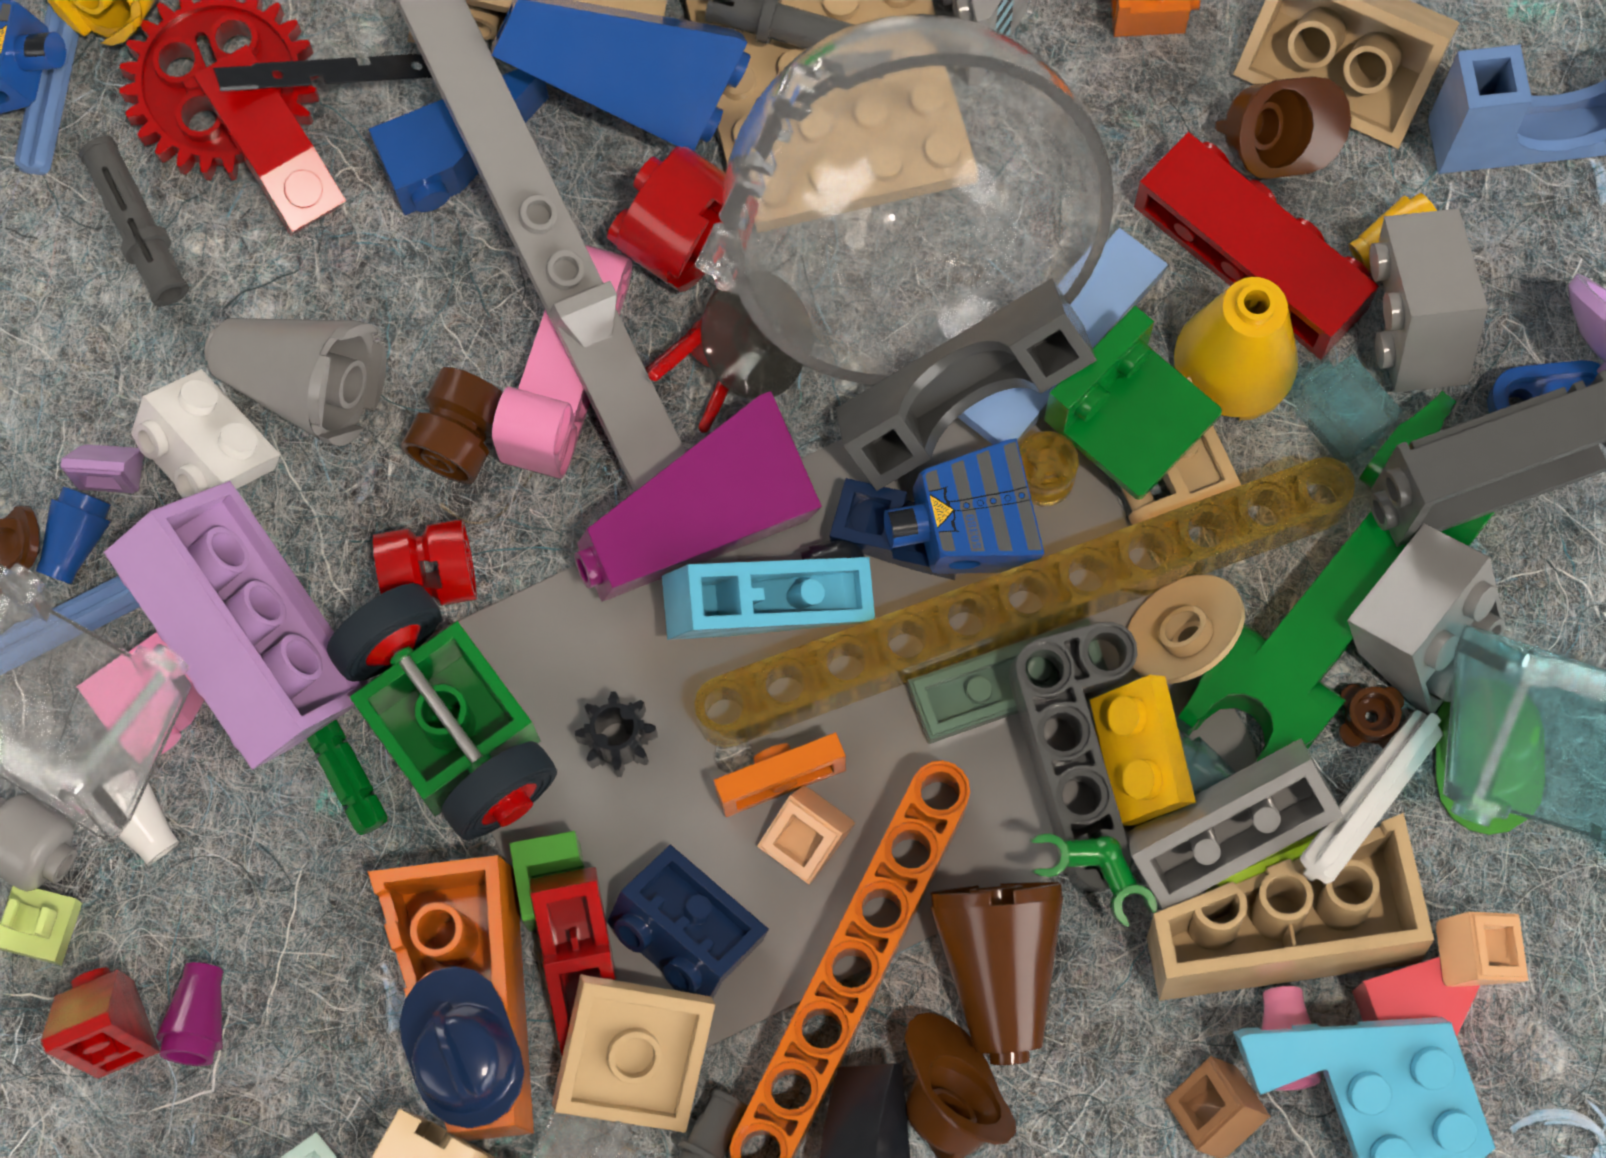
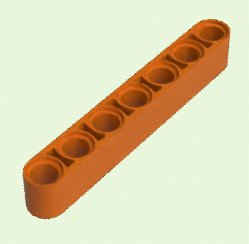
[730,760,970,1158]

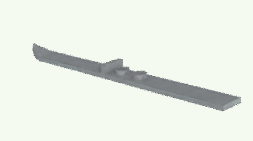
[395,0,744,636]

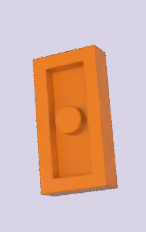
[714,732,846,817]

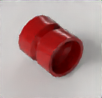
[373,519,477,606]

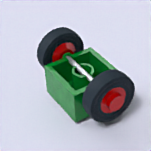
[327,583,557,840]

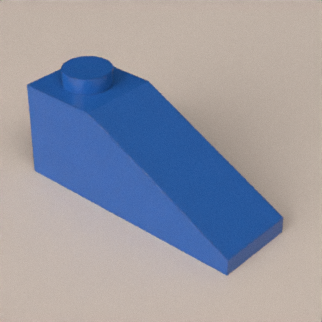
[369,69,549,216]

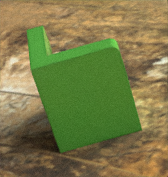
[509,831,585,932]

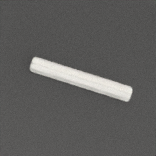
[1300,710,1443,884]

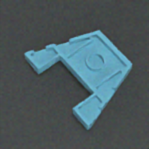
[1233,1017,1496,1158]

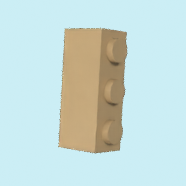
[1233,0,1460,149]

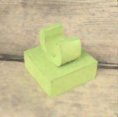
[0,886,82,966]

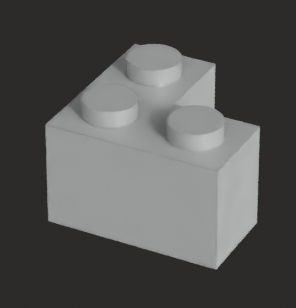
[1369,208,1488,393]

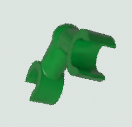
[1029,833,1157,927]

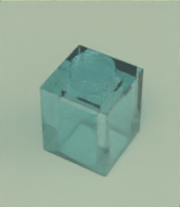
[1294,354,1402,467]

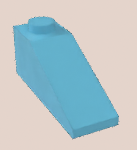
[662,557,875,640]

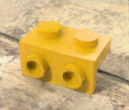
[1090,675,1196,825]

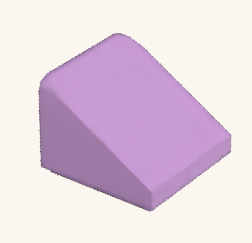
[61,445,144,494]

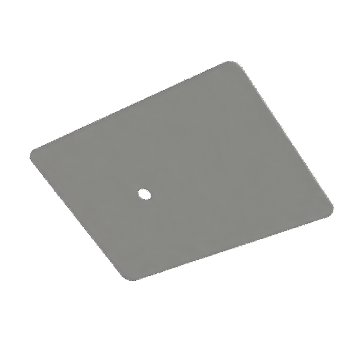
[420,415,1256,1049]

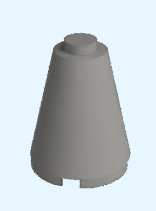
[204,318,387,446]

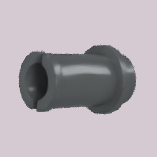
[676,1088,748,1158]

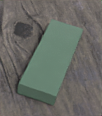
[907,618,1109,744]

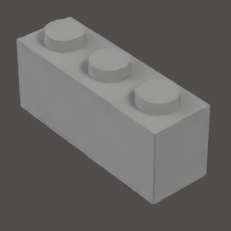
[1126,738,1343,910]

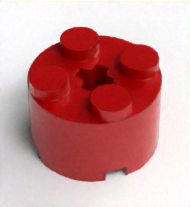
[607,146,750,292]

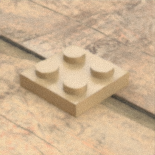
[552,975,716,1133]

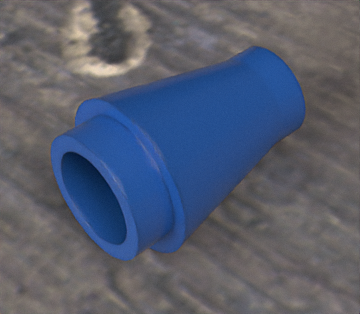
[36,486,111,585]

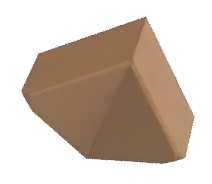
[1165,1056,1271,1158]

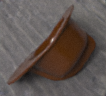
[1215,76,1351,179]
[905,1012,1016,1158]

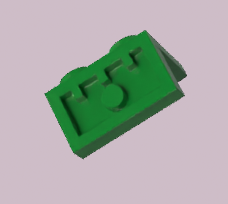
[1044,305,1222,500]

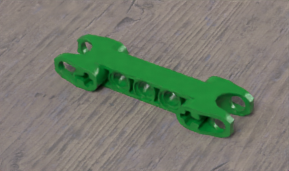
[1176,391,1495,761]

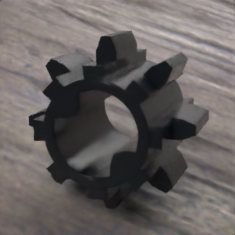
[575,691,658,777]

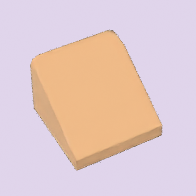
[757,786,855,884]
[1436,912,1529,987]

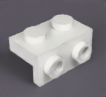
[131,369,280,498]

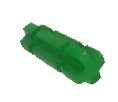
[307,720,388,835]

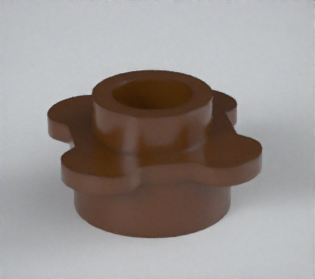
[1338,684,1404,749]

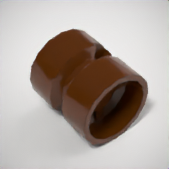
[401,367,503,484]

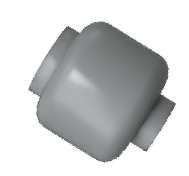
[0,793,77,892]

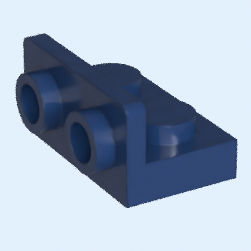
[607,844,769,999]

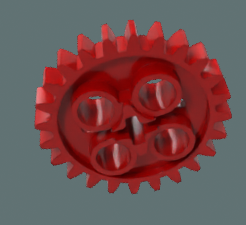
[119,0,320,181]

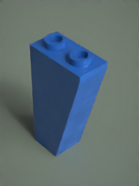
[491,0,751,151]

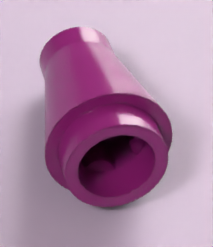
[156,962,224,1066]

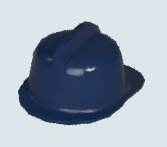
[399,966,525,1129]

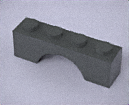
[836,278,1097,491]

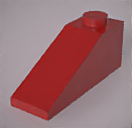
[193,45,346,236]
[41,967,160,1079]

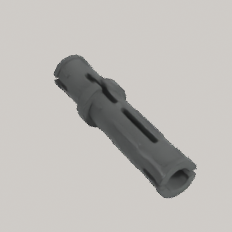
[705,0,891,71]
[79,136,189,306]

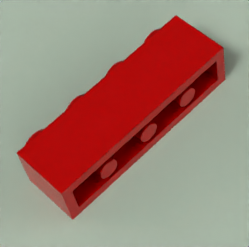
[1134,132,1379,360]

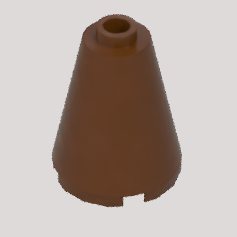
[930,882,1064,1065]

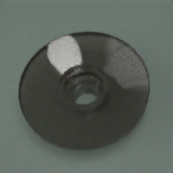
[701,275,807,400]

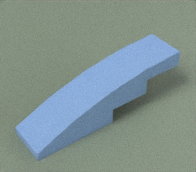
[958,227,1168,445]

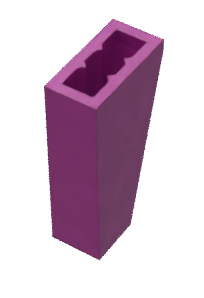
[574,391,822,602]

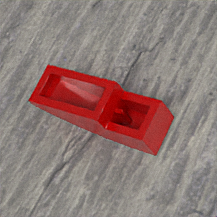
[531,867,617,1056]

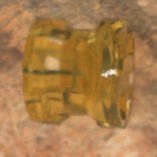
[1019,431,1079,507]

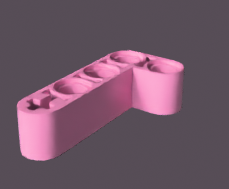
[492,245,633,479]

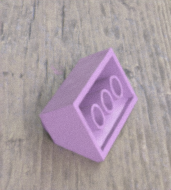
[104,481,369,770]

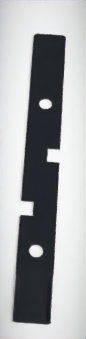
[213,53,432,91]

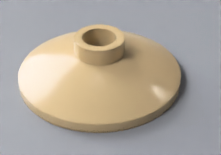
[1127,575,1245,684]

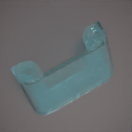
[1443,624,1606,857]

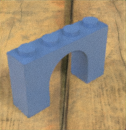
[1428,44,1606,174]

